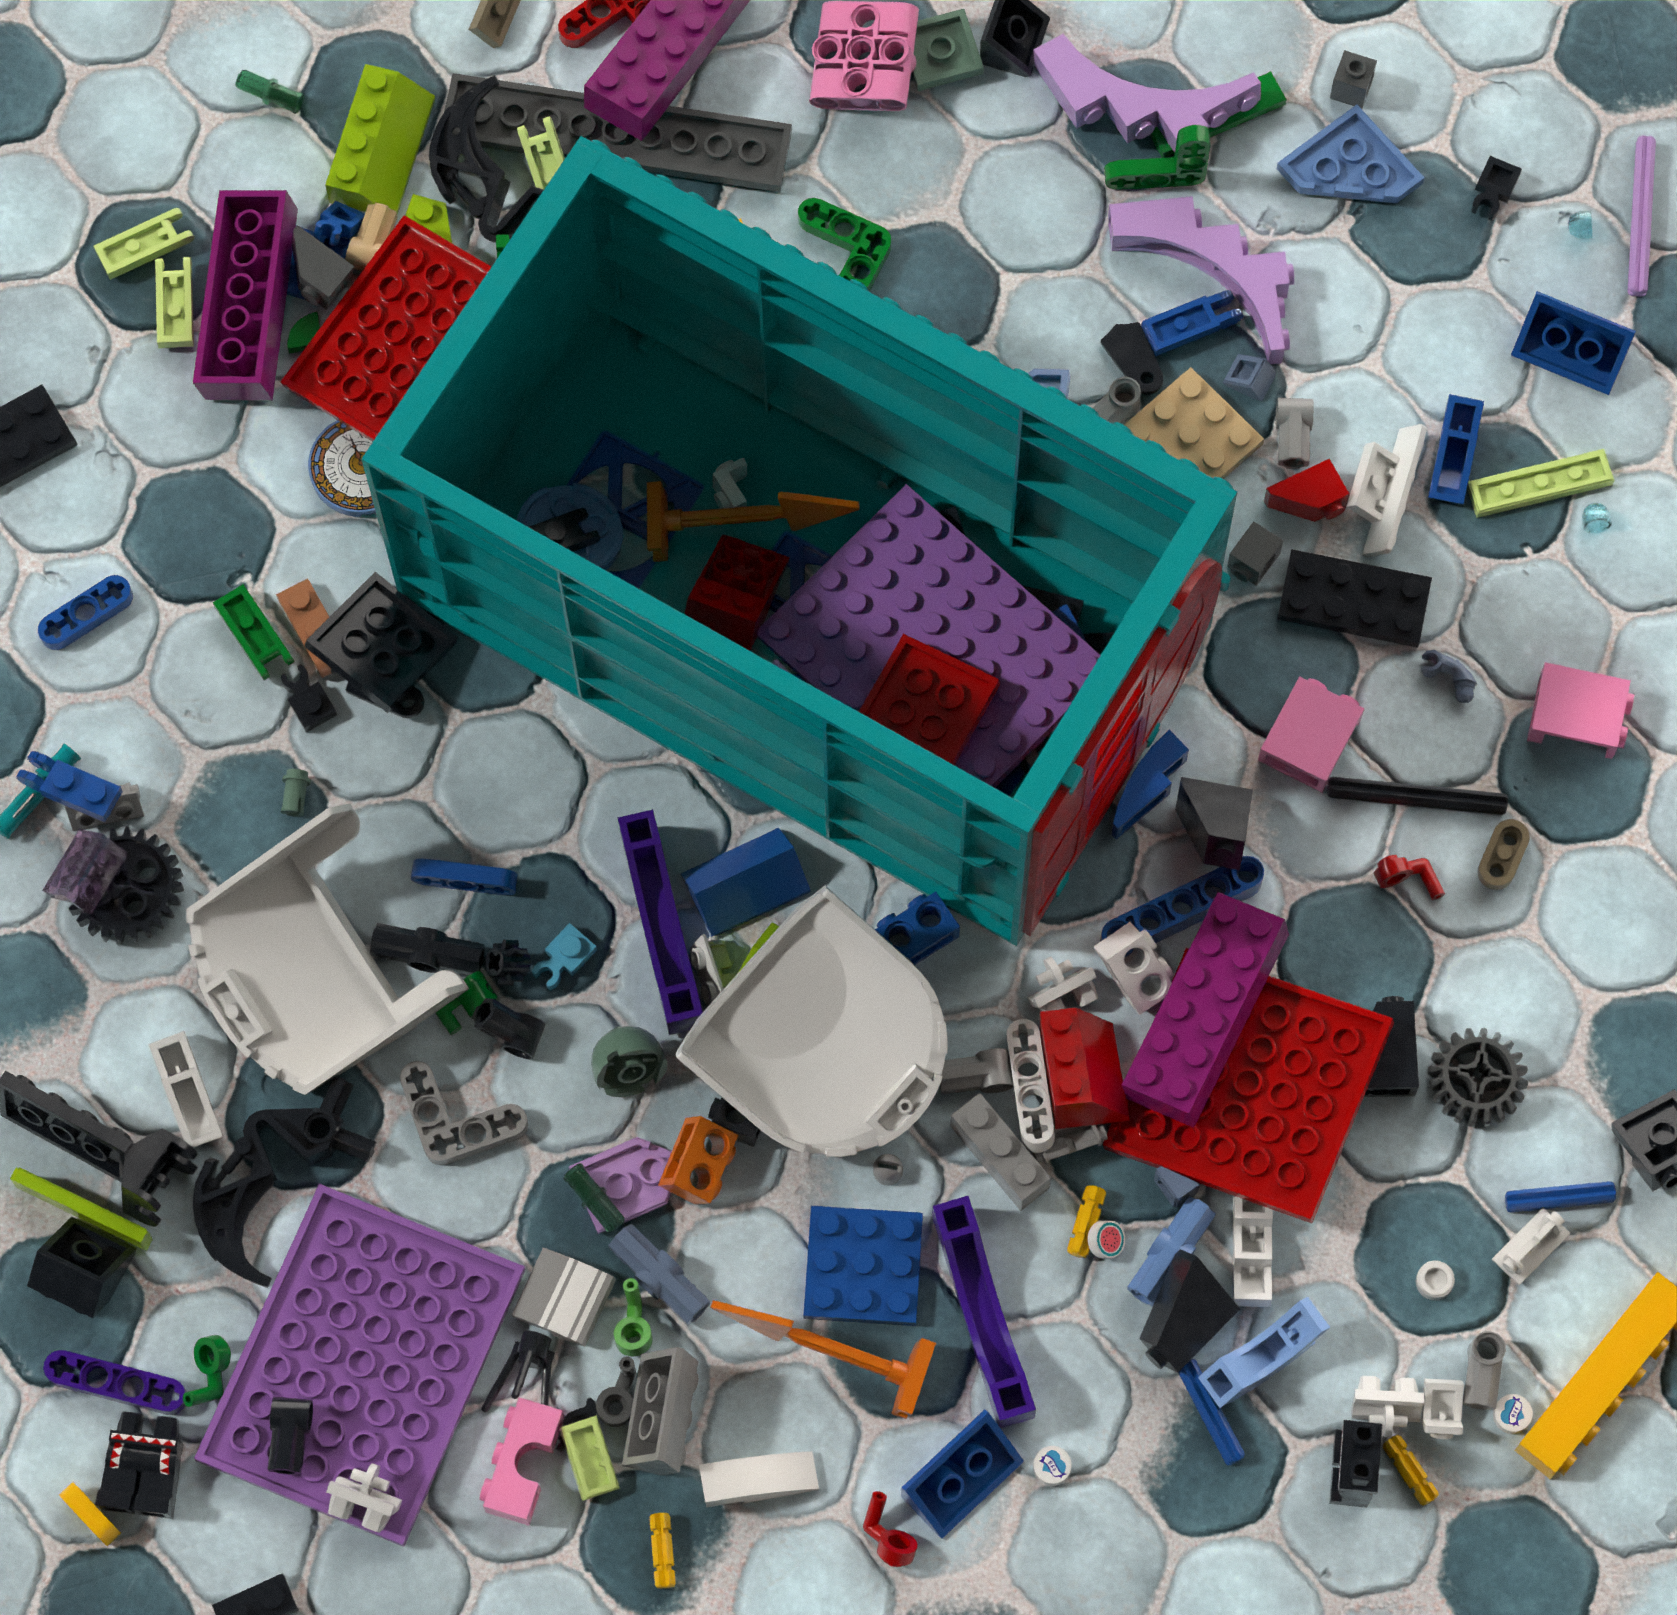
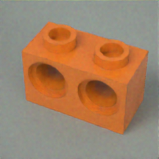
[658,1116,738,1204]

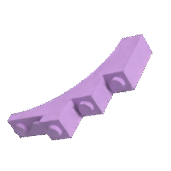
[1033,34,1261,153]
[1108,196,1294,364]

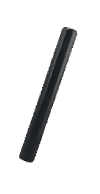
[1327,777,1508,815]

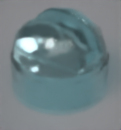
[1568,210,1593,239]
[1582,503,1612,533]

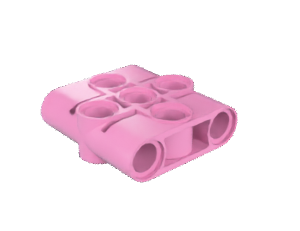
[809,1,919,111]

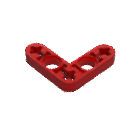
[558,0,650,48]

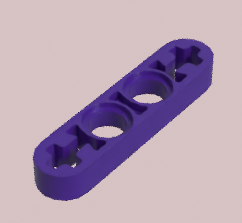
[43,1350,187,1415]

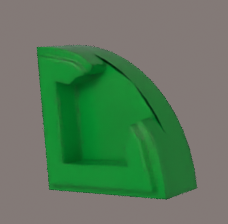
[287,311,320,354]

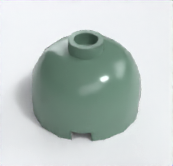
[591,1026,667,1097]

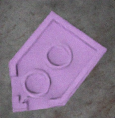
[569,1137,672,1234]

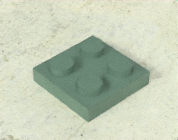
[912,9,984,91]

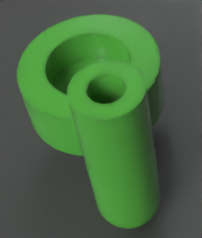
[614,1278,653,1357]

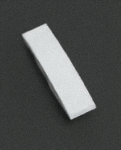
[1233,1196,1273,1307]

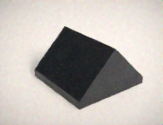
[980,0,1050,77]

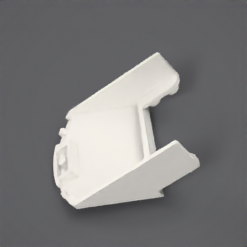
[186,804,469,1095]

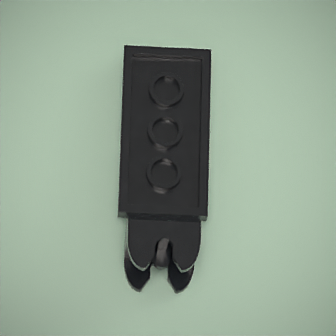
[0,1071,198,1227]

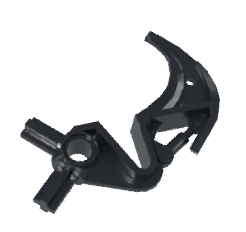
[429,75,543,243]
[193,1077,377,1288]

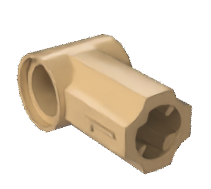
[345,203,398,271]

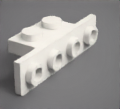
[1346,424,1427,558]

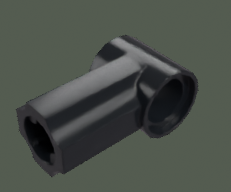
[472,998,546,1060]
[267,1397,313,1475]

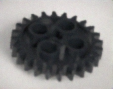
[63,826,184,944]

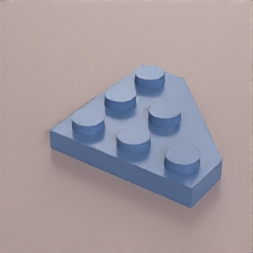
[1276,105,1424,203]

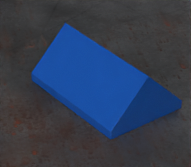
[1511,291,1636,395]
[680,828,811,937]
[901,1409,1024,1539]

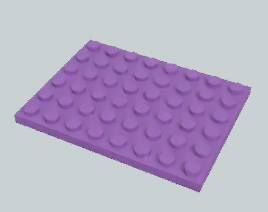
[757,484,1101,788]
[194,1184,526,1547]

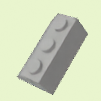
[622,1347,699,1476]

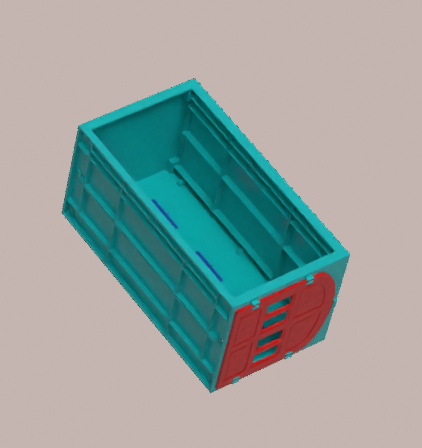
[361,136,1238,946]

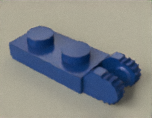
[1141,290,1244,356]
[16,751,123,822]

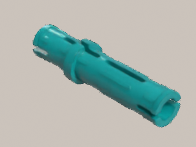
[0,743,81,839]

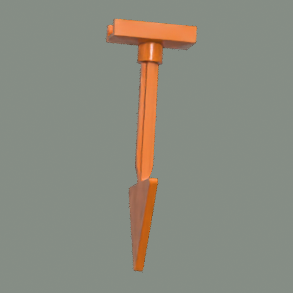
[647,481,859,562]
[710,1300,936,1419]

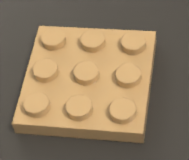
[1124,367,1264,479]

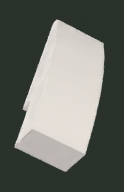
[149,1031,223,1147]
[699,1451,819,1508]

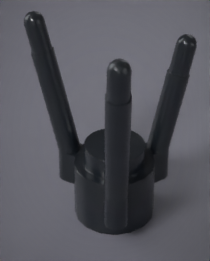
[481,1330,555,1412]

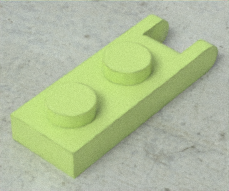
[517,116,565,190]
[94,208,195,280]
[155,257,194,348]

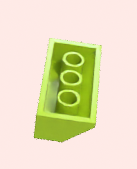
[325,64,435,215]

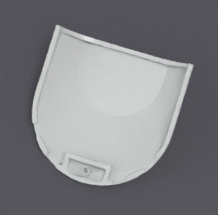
[675,886,948,1157]

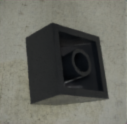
[27,1216,137,1318]

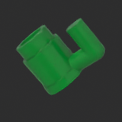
[435,971,499,1035]

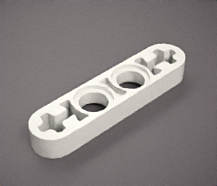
[1006,1019,1055,1153]

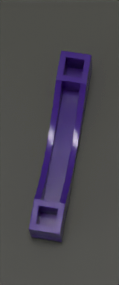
[617,809,703,1035]
[932,1195,1036,1428]

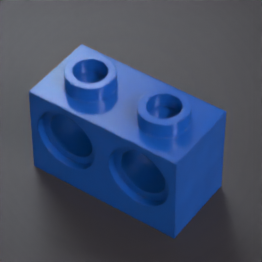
[875,891,960,965]

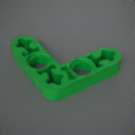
[1104,125,1211,190]
[798,198,891,291]

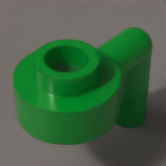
[183,1335,231,1407]

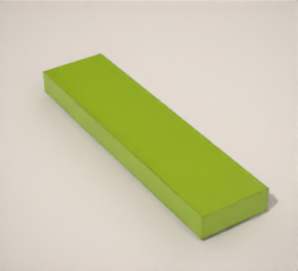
[10,1167,153,1251]

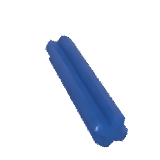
[1505,1181,1616,1213]
[1178,1359,1245,1465]

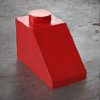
[1264,458,1350,522]

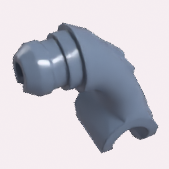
[1421,650,1477,703]

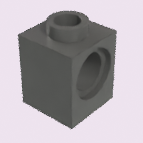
[1330,50,1377,109]
[1227,521,1283,586]

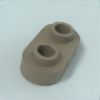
[1477,819,1530,890]

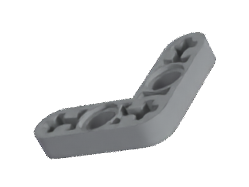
[400,1061,528,1165]

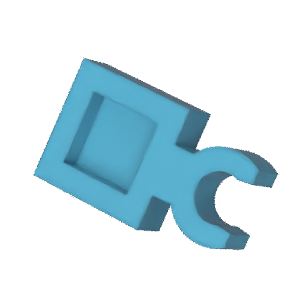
[532,923,597,990]

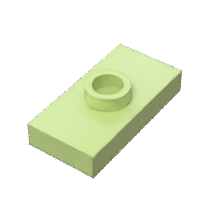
[559,1415,620,1501]

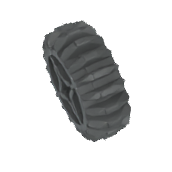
[1427,1028,1528,1127]

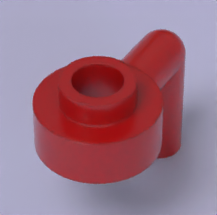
[1373,855,1445,900]
[863,1491,918,1567]

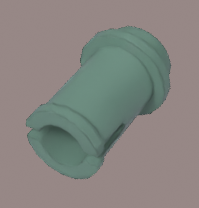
[281,769,311,817]

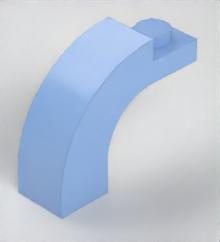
[1198,1297,1330,1408]

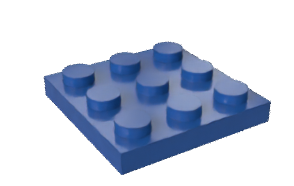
[803,1206,923,1326]

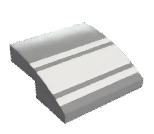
[512,1248,616,1347]

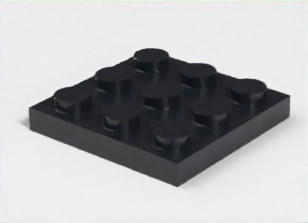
[305,572,458,713]

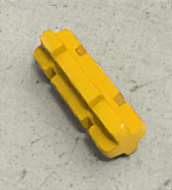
[1067,1185,1106,1258]
[1383,1434,1439,1506]
[649,1512,676,1589]

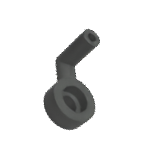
[596,1356,636,1427]

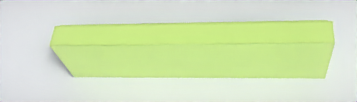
[1467,449,1614,518]

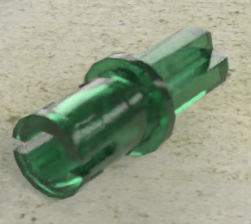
[235,70,304,114]
[563,1163,625,1232]

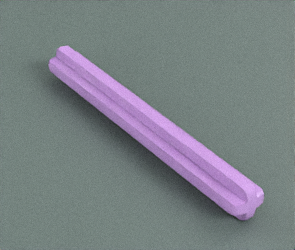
[1628,135,1656,297]

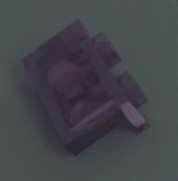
[42,829,127,914]

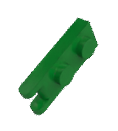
[213,584,295,681]

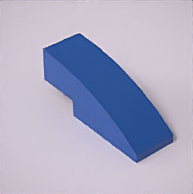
[1428,394,1484,505]
[1111,729,1189,840]

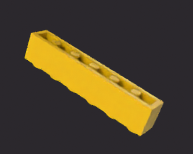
[1514,1271,1677,1480]

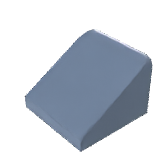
[1223,354,1276,401]
[1154,1166,1200,1208]

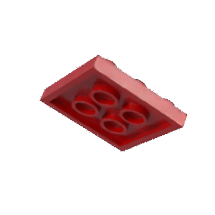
[859,633,1000,766]

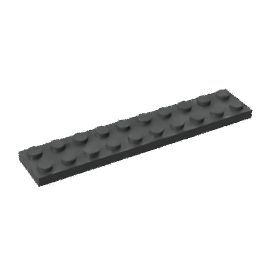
[444,73,792,192]

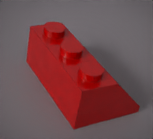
[1040,1007,1129,1129]

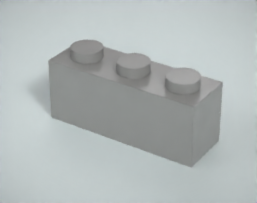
[950,1093,1051,1211]

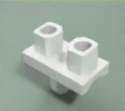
[1027,957,1098,1012]
[1351,1376,1424,1437]
[326,1463,402,1532]

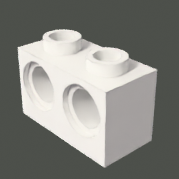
[1094,922,1174,1015]

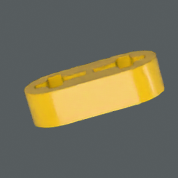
[59,1482,121,1546]

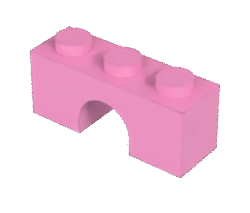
[480,1397,565,1526]

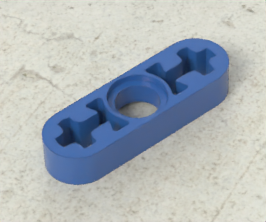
[38,575,133,650]
[410,858,518,895]

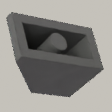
[291,225,354,310]

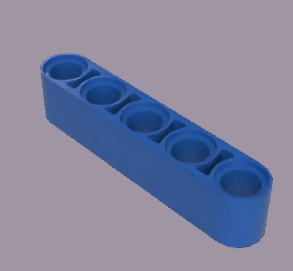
[1100,856,1264,957]

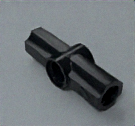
[370,923,485,975]

